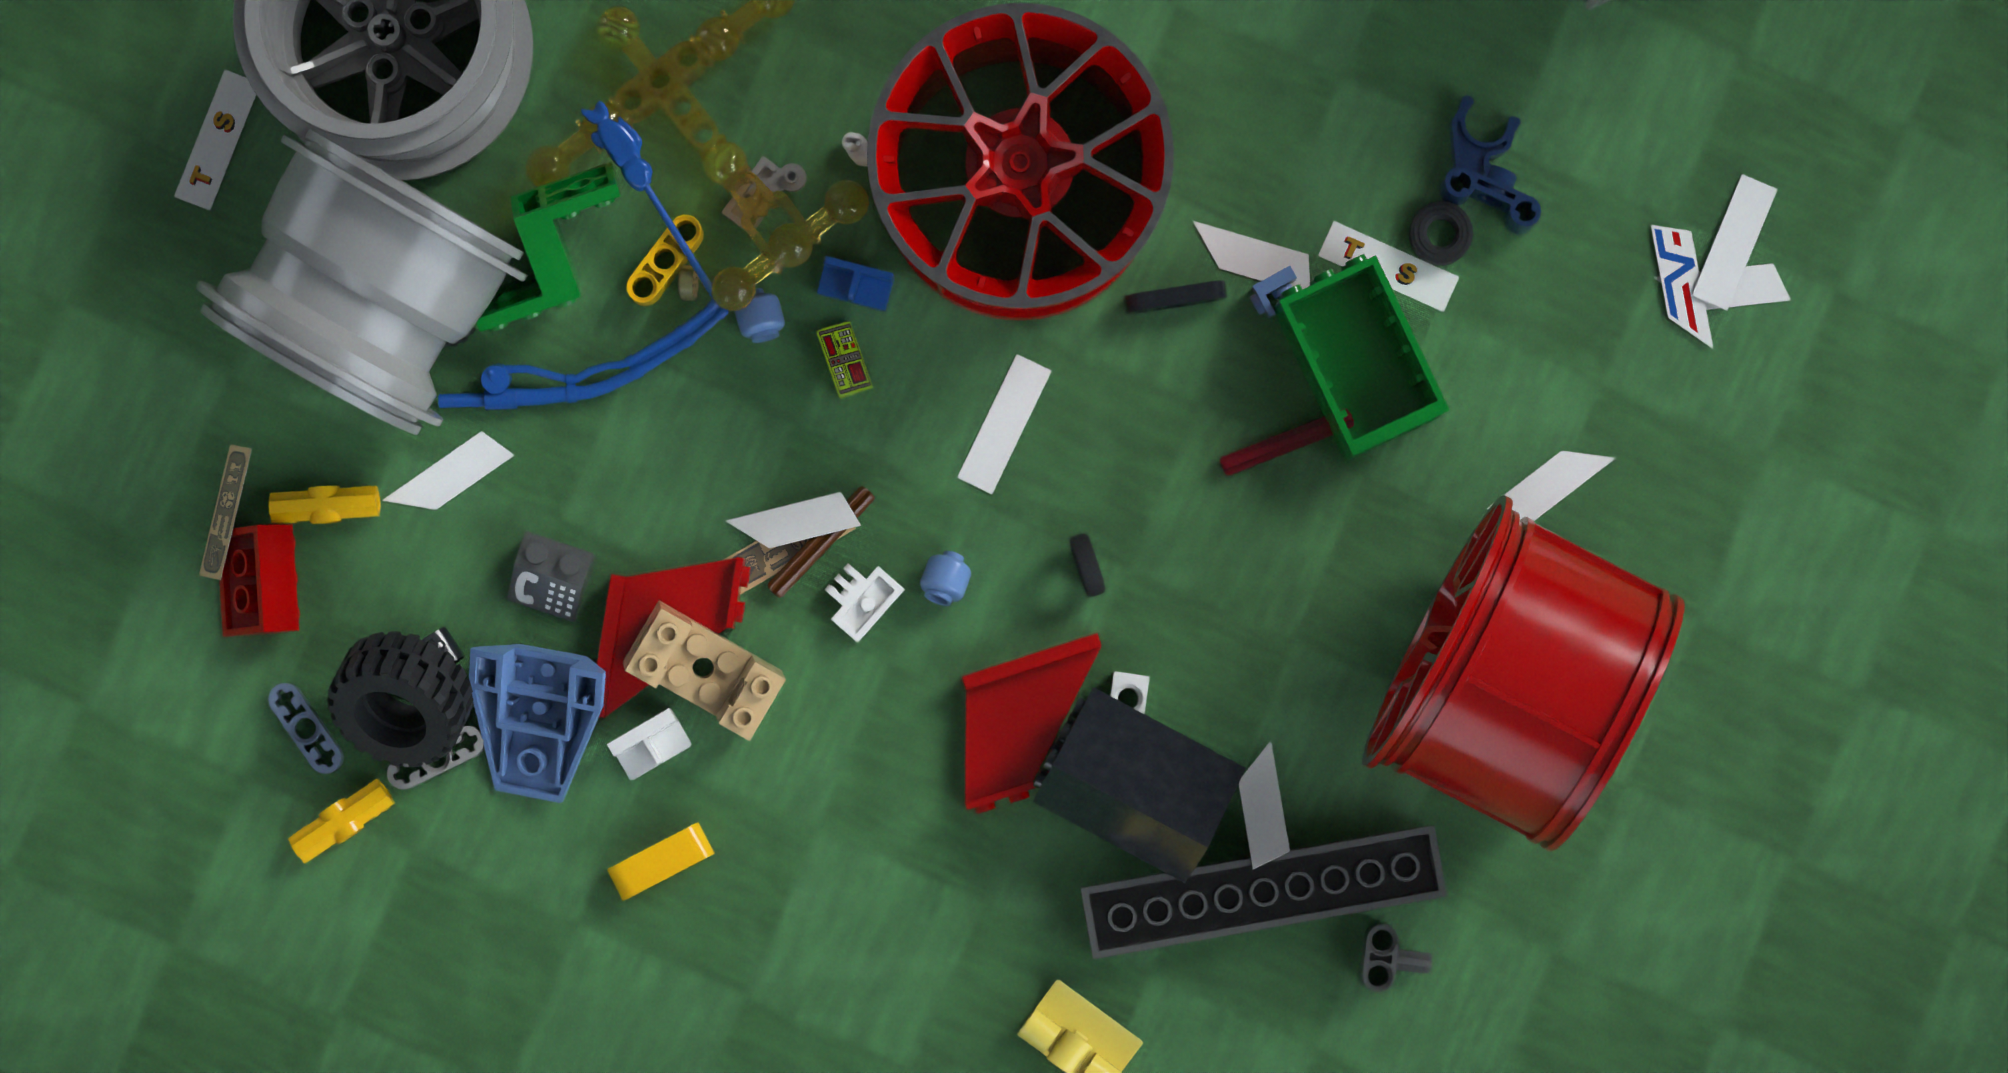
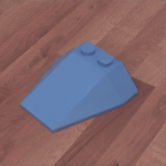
[469,644,606,803]

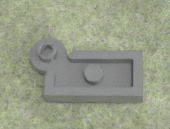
[721,156,807,235]

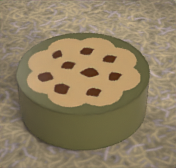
[678,265,699,301]

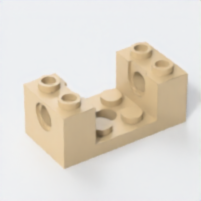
[623,601,786,741]

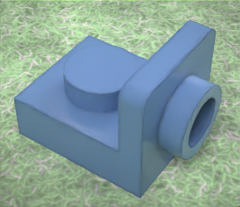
[1250,266,1297,319]

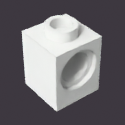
[1110,671,1150,714]

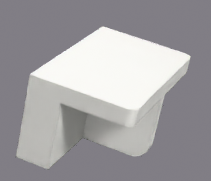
[607,708,692,780]

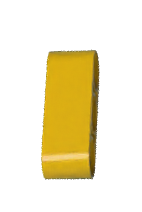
[626,214,704,306]
[607,822,715,901]

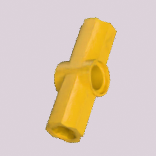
[269,485,381,524]
[288,778,395,864]

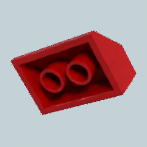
[219,524,300,637]

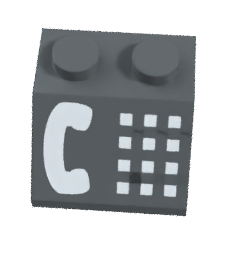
[507,531,598,623]

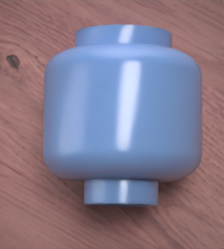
[734,288,785,343]
[920,551,971,606]

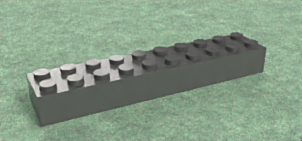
[1080,825,1447,959]

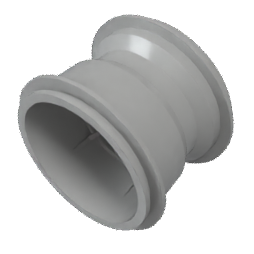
[233,0,534,181]
[196,128,527,435]

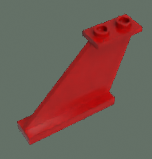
[597,557,751,718]
[962,633,1102,815]

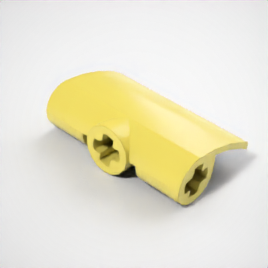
[1017,980,1143,1073]

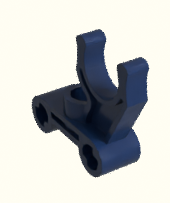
[1439,95,1542,235]

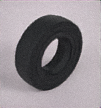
[1409,201,1473,265]
[1069,533,1106,598]

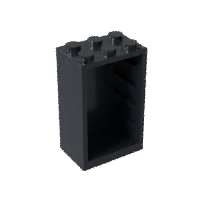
[1033,687,1246,883]

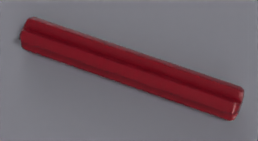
[1219,408,1354,476]

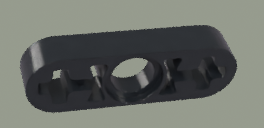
[1123,280,1227,315]

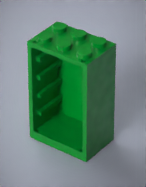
[1273,254,1450,462]

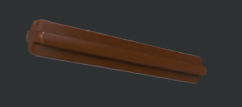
[767,486,875,598]

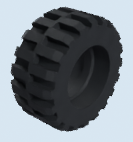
[327,631,474,767]

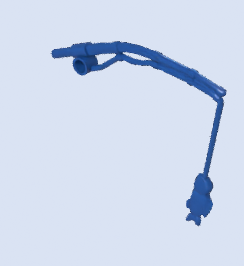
[438,101,729,410]

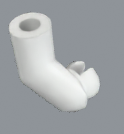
[842,132,868,167]

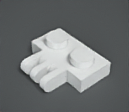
[824,563,905,643]

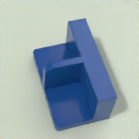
[817,256,895,312]

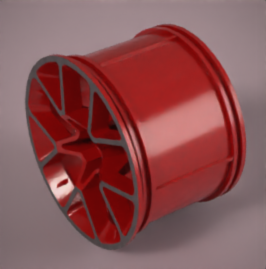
[867,3,1174,321]
[1362,495,1685,852]

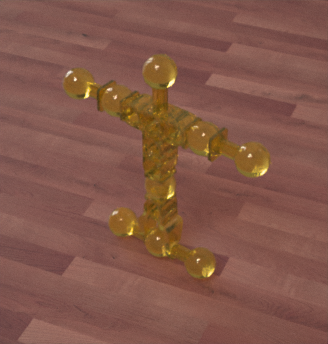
[526,0,869,311]

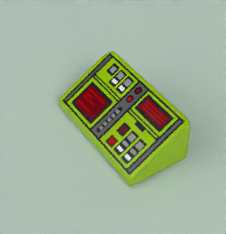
[816,321,873,399]

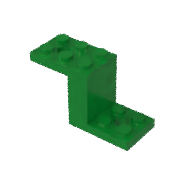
[476,162,621,332]

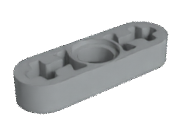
[387,726,484,789]

